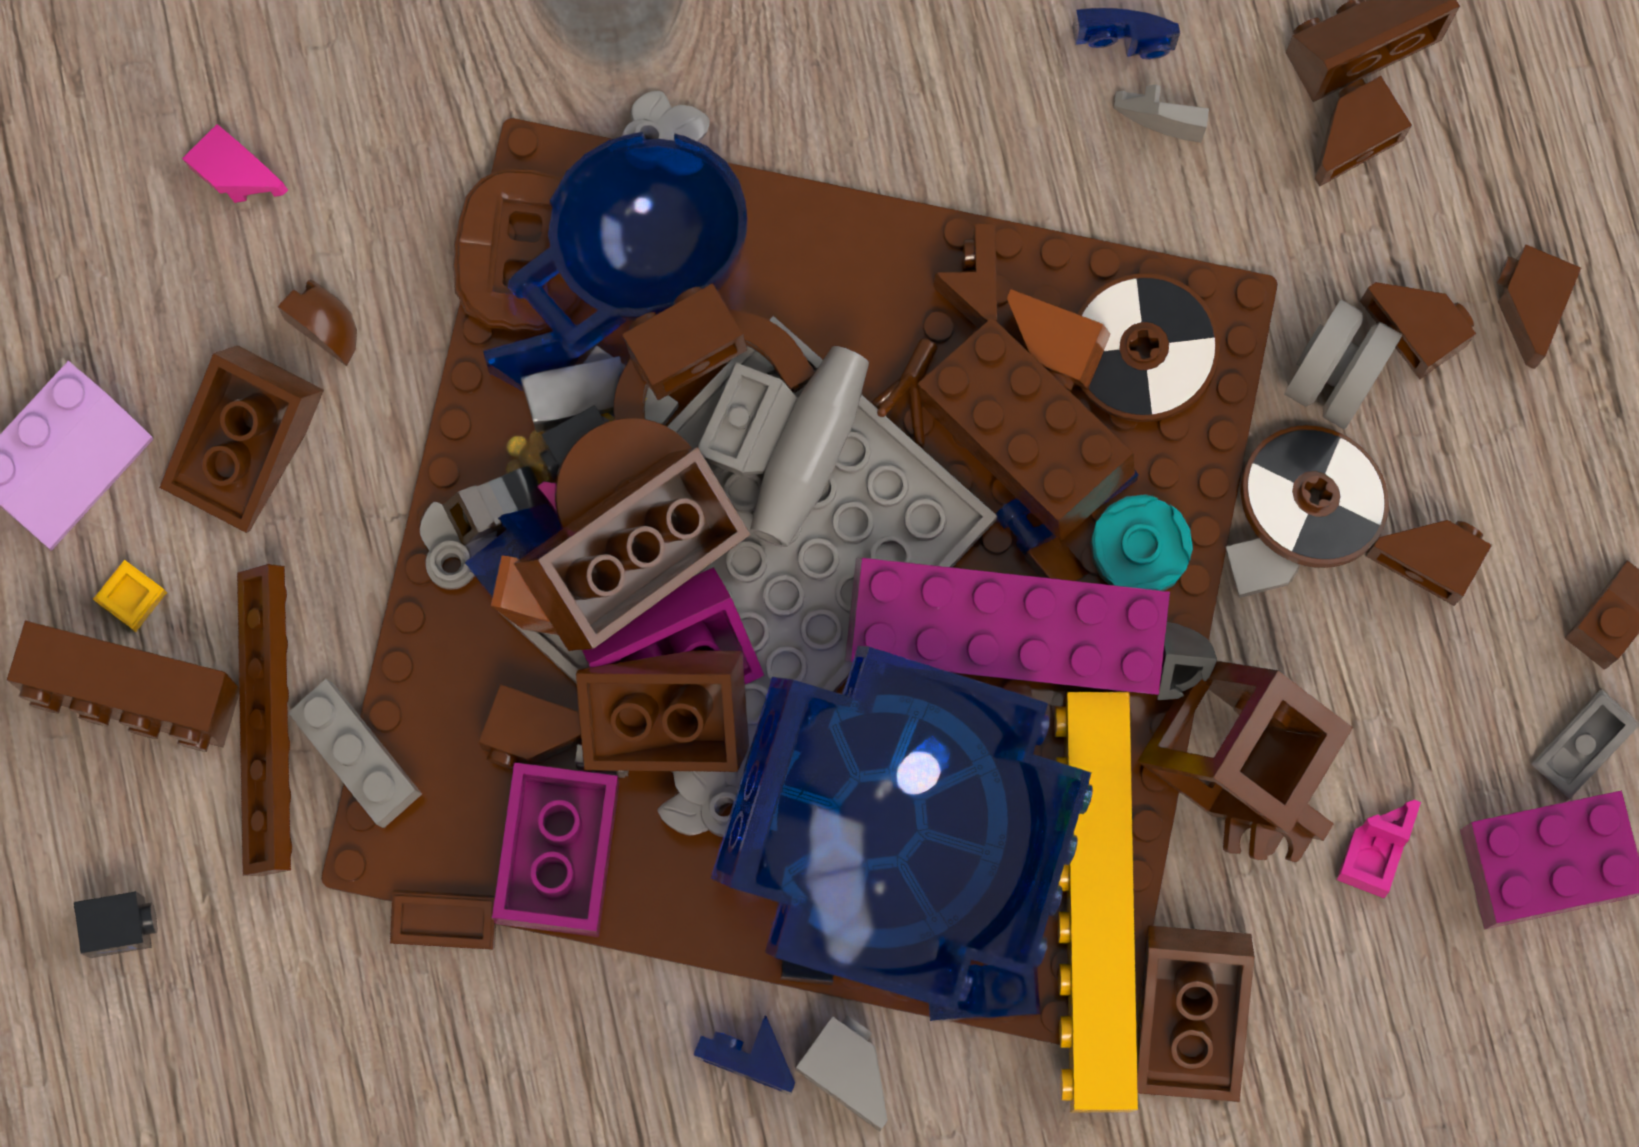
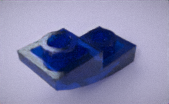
[1072,8,1180,60]
[927,961,1041,1021]

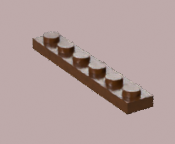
[237,564,292,877]

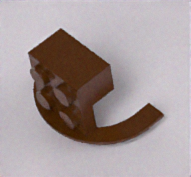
[614,283,815,420]

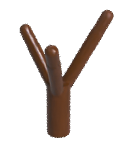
[870,339,938,447]

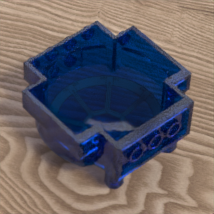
[711,646,1093,1011]

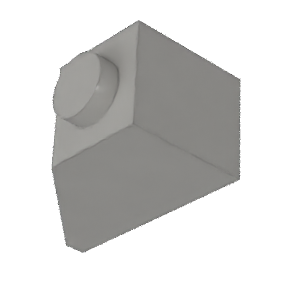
[796,1016,888,1131]

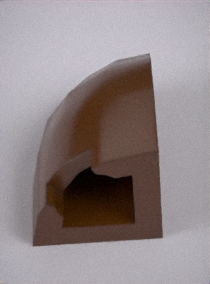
[278,279,357,366]

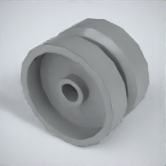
[1284,299,1402,430]

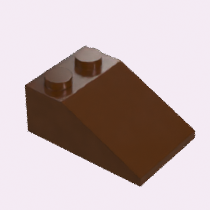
[159,345,324,533]
[576,651,749,772]
[1137,925,1255,1102]

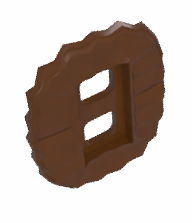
[453,169,591,334]

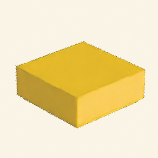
[93,560,167,632]

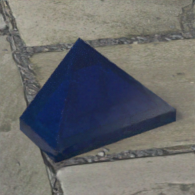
[483,324,585,392]

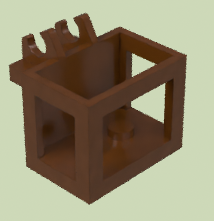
[1138,661,1353,862]

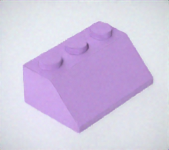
[0,361,153,551]

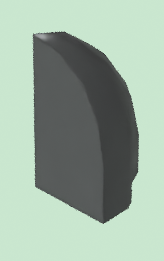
[1156,622,1217,700]

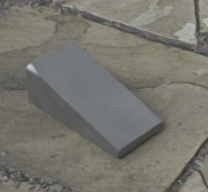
[521,356,623,433]
[1532,689,1639,799]

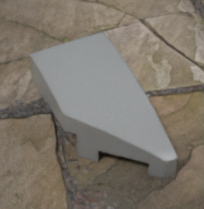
[1114,84,1209,143]
[1226,538,1301,598]

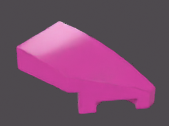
[182,124,288,203]
[1336,799,1421,898]

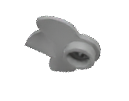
[621,91,710,173]
[420,502,520,590]
[657,757,754,837]

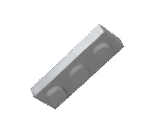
[288,679,422,828]

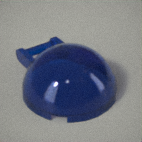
[508,132,748,358]

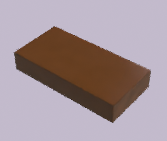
[390,890,496,950]

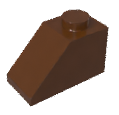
[1315,76,1412,187]
[1496,245,1581,369]
[1360,282,1476,380]
[1366,520,1492,606]
[1565,560,1639,670]
[479,684,582,770]

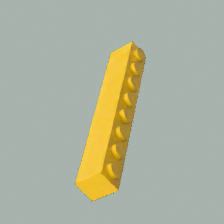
[1054,692,1138,1113]

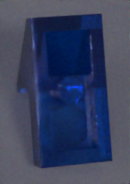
[465,504,562,598]
[694,1015,795,1095]

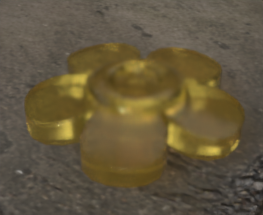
[506,430,550,484]

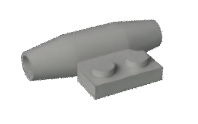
[698,346,869,547]

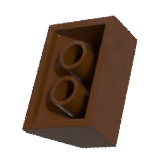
[1286,0,1460,102]

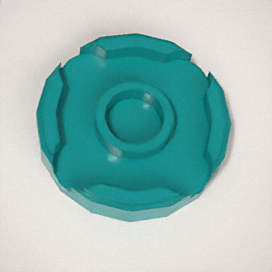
[1090,495,1193,591]

